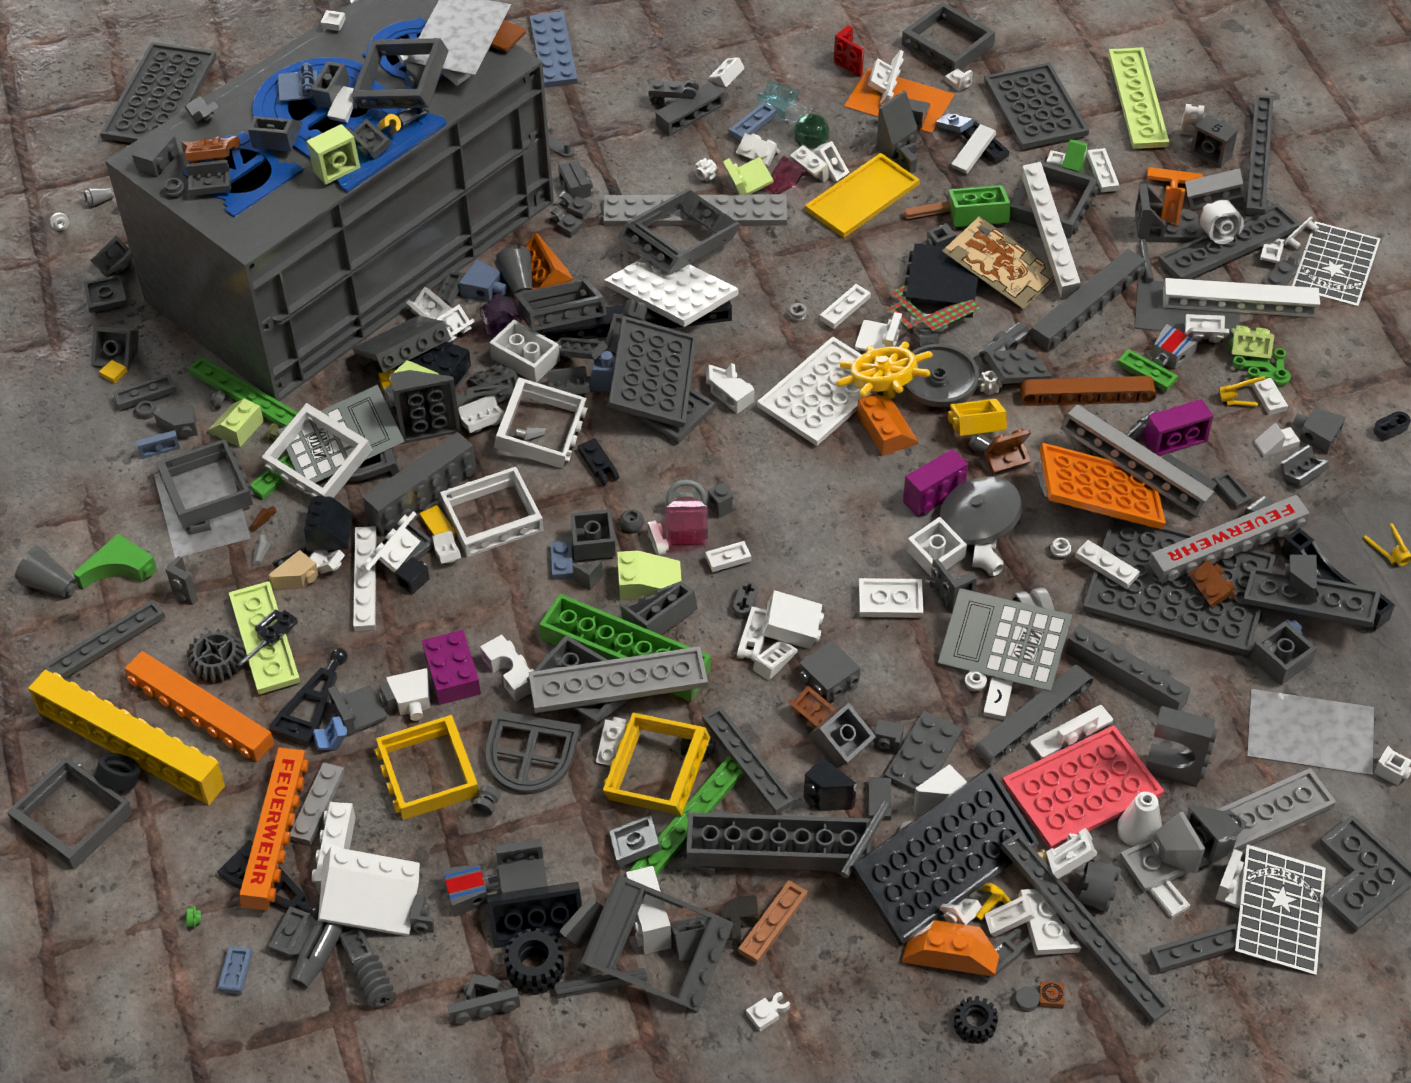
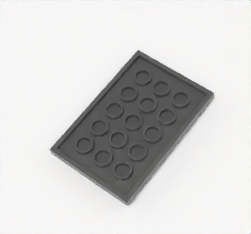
[984,62,1089,149]
[607,316,697,428]

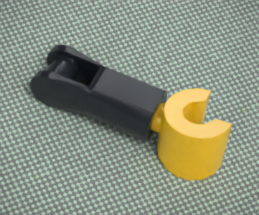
[378,108,429,135]

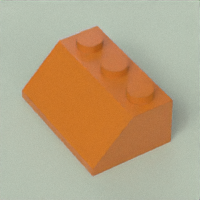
[857,393,918,456]

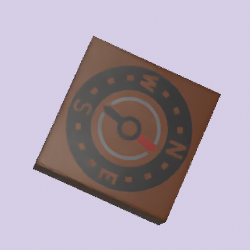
[1039,981,1064,1008]

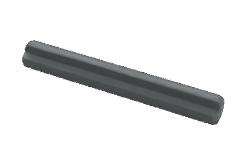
[554,968,647,997]

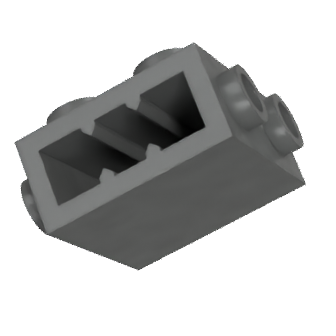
[799,640,860,702]

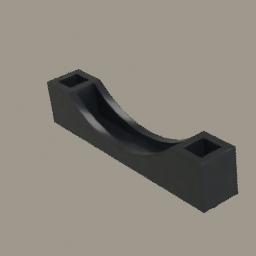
[1281,528,1395,631]

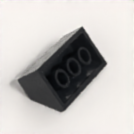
[487,882,582,947]

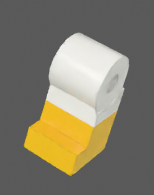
[378,369,396,408]

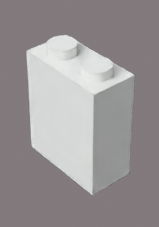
[762,590,824,649]

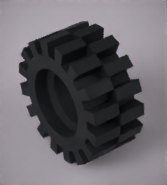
[954,996,998,1044]

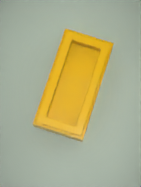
[419,505,457,538]

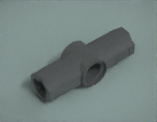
[979,321,1031,365]

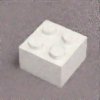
[907,517,967,576]

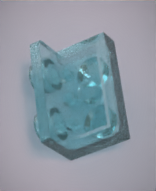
[757,80,800,112]

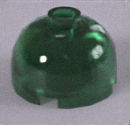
[794,114,829,149]

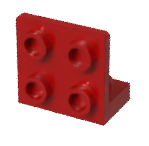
[834,25,864,77]

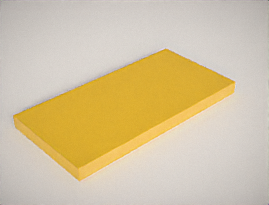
[805,153,920,238]

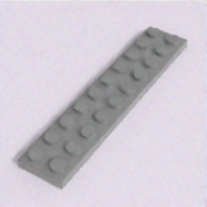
[604,194,787,226]
[1120,768,1336,893]

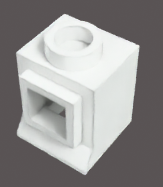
[1374,746,1411,786]

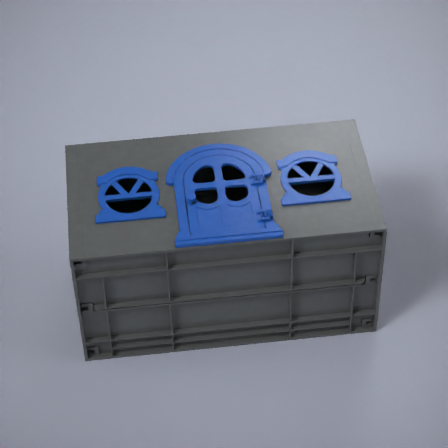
[105,0,554,401]

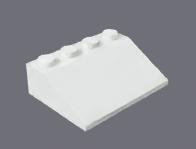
[318,846,420,936]

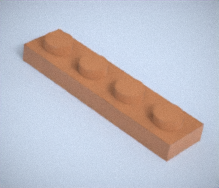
[738,880,808,964]

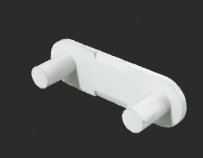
[1284,217,1319,249]

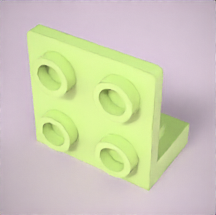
[723,157,774,195]
[1231,325,1274,358]

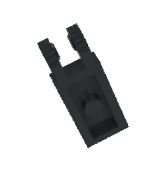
[577,438,619,485]

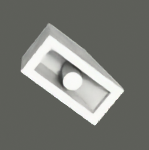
[811,141,850,182]
[710,378,754,414]

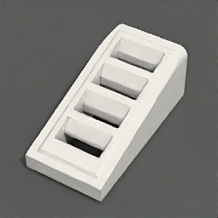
[753,640,798,680]

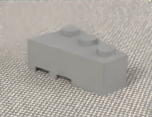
[1185,168,1247,209]

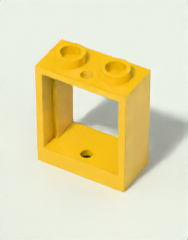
[948,399,1007,436]

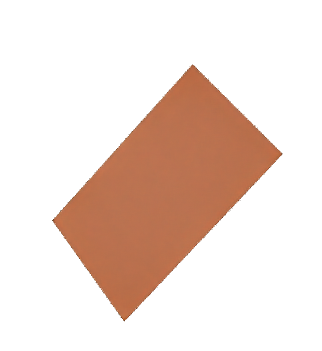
[844,68,955,133]

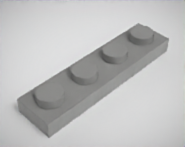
[290,762,345,845]

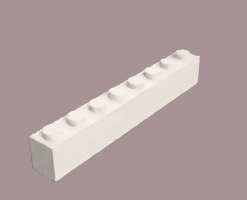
[1022,162,1081,299]
[1163,278,1320,318]

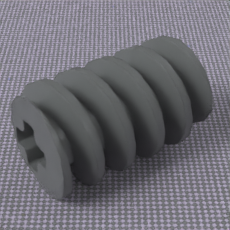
[353,954,397,1008]

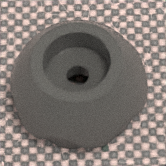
[619,509,645,533]

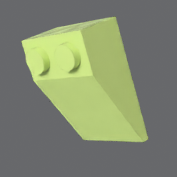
[617,551,681,600]

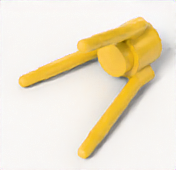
[1219,376,1265,406]
[1363,523,1411,566]

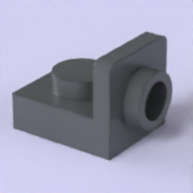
[898,143,918,174]
[410,894,435,933]

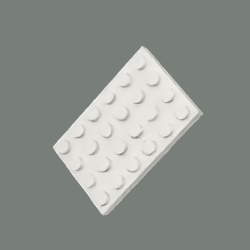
[604,257,738,327]
[757,337,879,446]

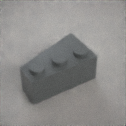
[620,581,698,635]

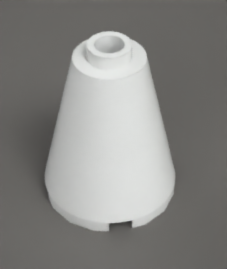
[1117,792,1162,847]

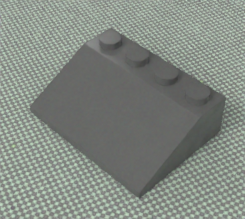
[390,370,461,444]
[527,635,628,723]

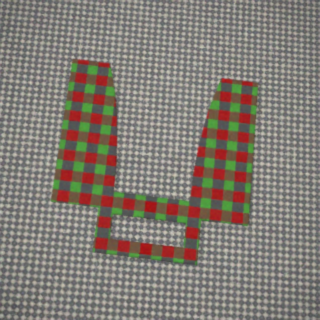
[887,285,982,331]

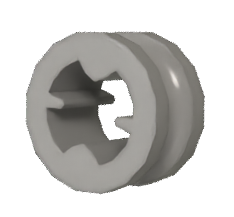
[790,303,807,322]

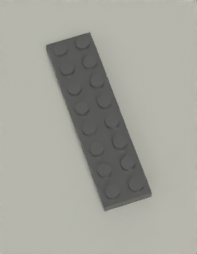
[1158,203,1301,279]

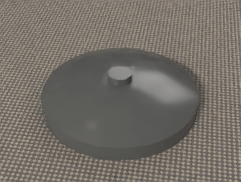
[903,344,979,407]
[940,476,1022,545]

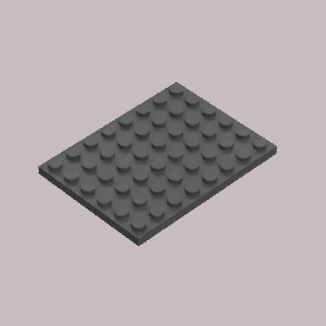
[1082,518,1276,656]

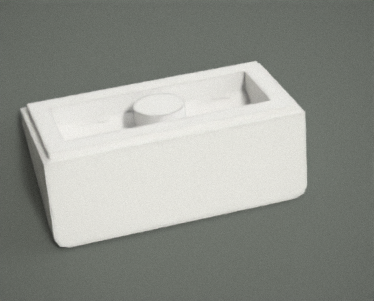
[708,57,744,87]

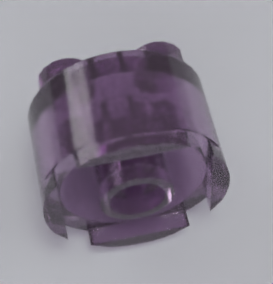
[479,294,522,339]

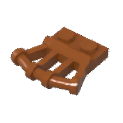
[182,136,240,163]

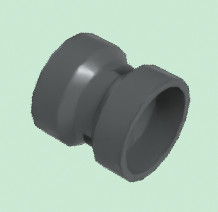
[472,785,501,816]

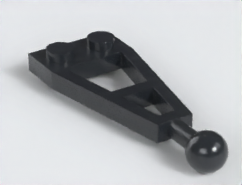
[269,648,348,746]
[218,840,319,921]

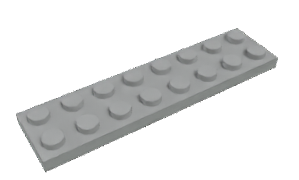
[529,647,708,713]

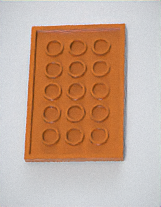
[1039,443,1166,529]

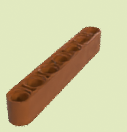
[1019,376,1156,406]

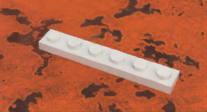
[353,526,377,631]

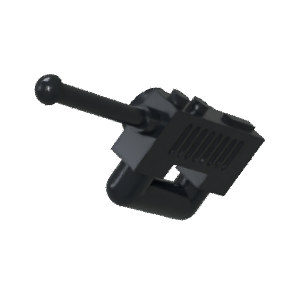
[236,609,298,668]

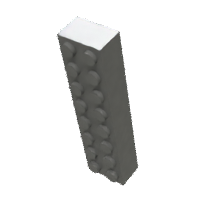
[687,812,871,872]

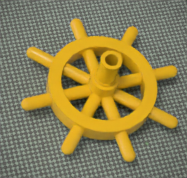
[836,342,933,399]

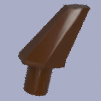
[250,506,277,533]

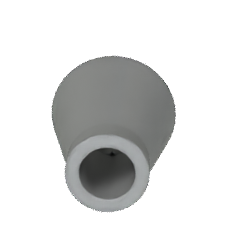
[84,188,113,206]

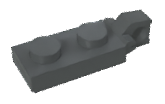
[1262,252,1300,286]

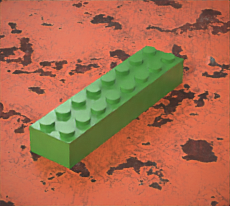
[539,594,711,702]

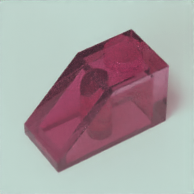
[765,156,806,194]

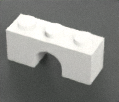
[480,635,534,702]

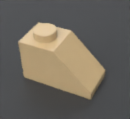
[269,550,319,590]

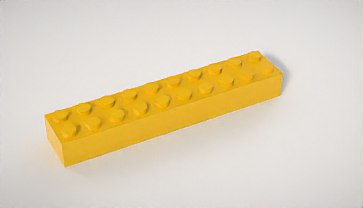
[28,670,225,805]

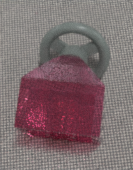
[666,479,708,546]

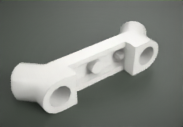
[972,540,1003,576]

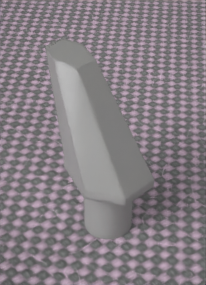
[514,427,546,441]
[253,535,271,566]

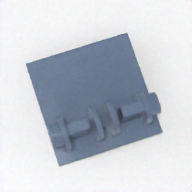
[278,62,318,102]

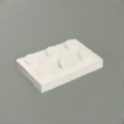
[859,578,923,618]

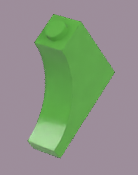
[73,534,157,589]

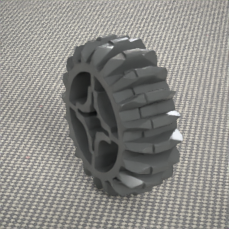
[187,629,245,683]

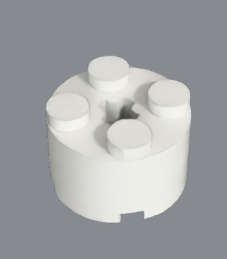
[1200,200,1244,244]

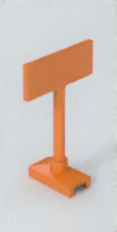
[1147,167,1203,226]

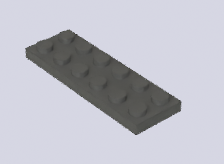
[1243,566,1381,628]

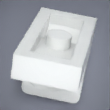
[1254,423,1300,457]

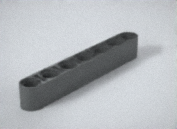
[974,665,1094,766]

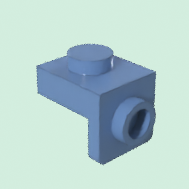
[313,717,347,750]

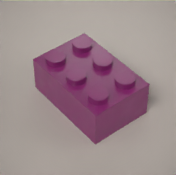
[1143,399,1213,456]
[903,449,968,517]
[422,630,481,705]

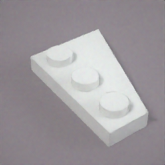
[1018,889,1081,955]

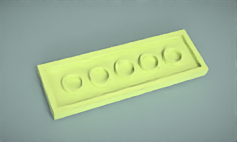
[229,581,300,694]

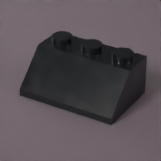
[304,495,354,551]

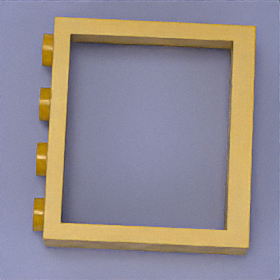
[603,713,710,816]
[374,715,479,820]

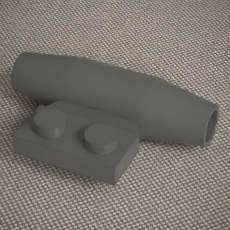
[268,907,344,989]

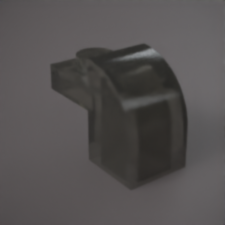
[721,895,758,949]

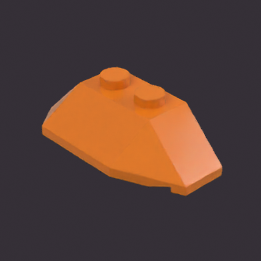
[902,920,999,977]

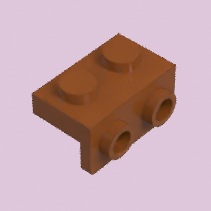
[1188,560,1237,608]
[788,686,836,730]

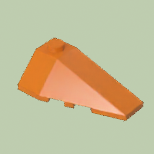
[525,233,573,289]

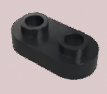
[1373,411,1411,439]

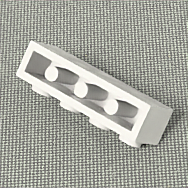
[312,802,356,895]

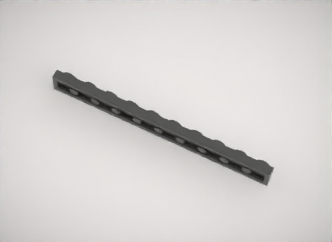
[1246,95,1274,215]
[1000,833,1172,1023]

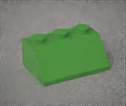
[948,185,1010,228]

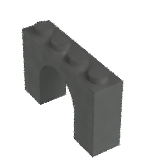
[1146,706,1217,787]

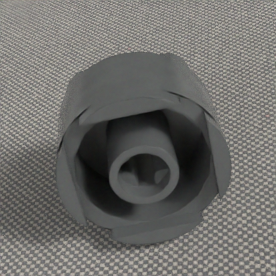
[1076,859,1121,911]

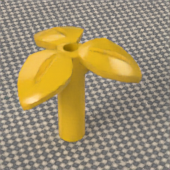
[975,883,1011,921]

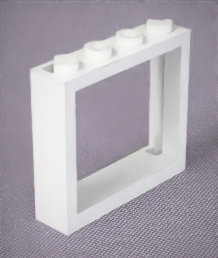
[494,377,588,469]
[262,403,373,498]
[440,467,544,557]

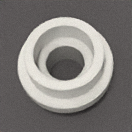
[50,213,69,231]
[1050,538,1071,557]
[965,671,987,692]

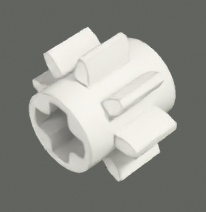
[695,158,717,182]
[978,371,1002,395]

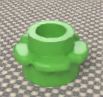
[185,906,201,929]

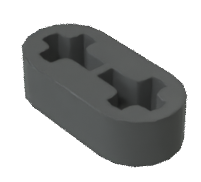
[733,582,758,619]

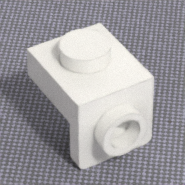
[705,363,737,385]
[432,531,461,564]
[309,550,345,574]
[940,899,982,925]

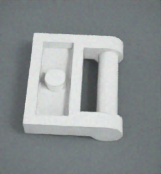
[1046,828,1097,879]

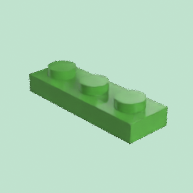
[1117,349,1178,392]

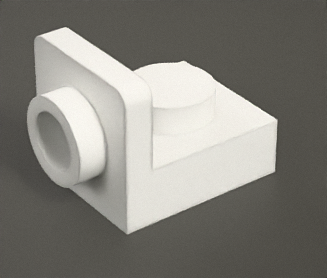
[945,69,973,92]

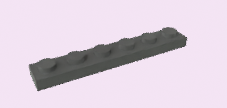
[43,600,165,679]
[702,706,795,815]

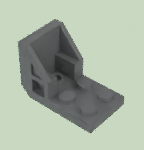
[1135,184,1201,243]

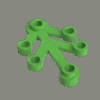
[1228,338,1291,386]

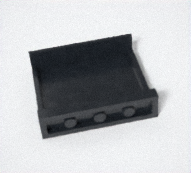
[902,244,978,318]

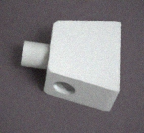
[386,668,430,721]

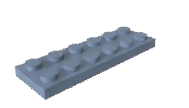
[530,12,578,88]

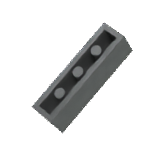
[655,82,724,136]

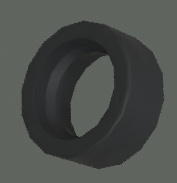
[95,753,141,790]

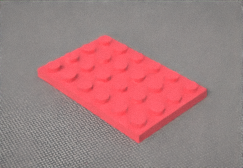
[1002,725,1164,849]

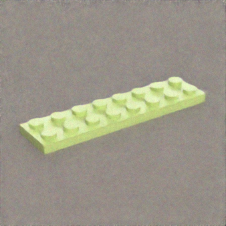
[1108,47,1169,149]

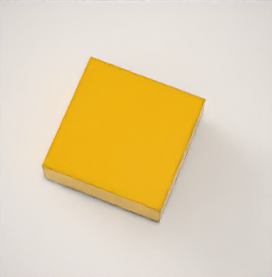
[99,360,128,384]

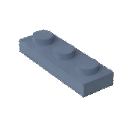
[729,102,777,141]

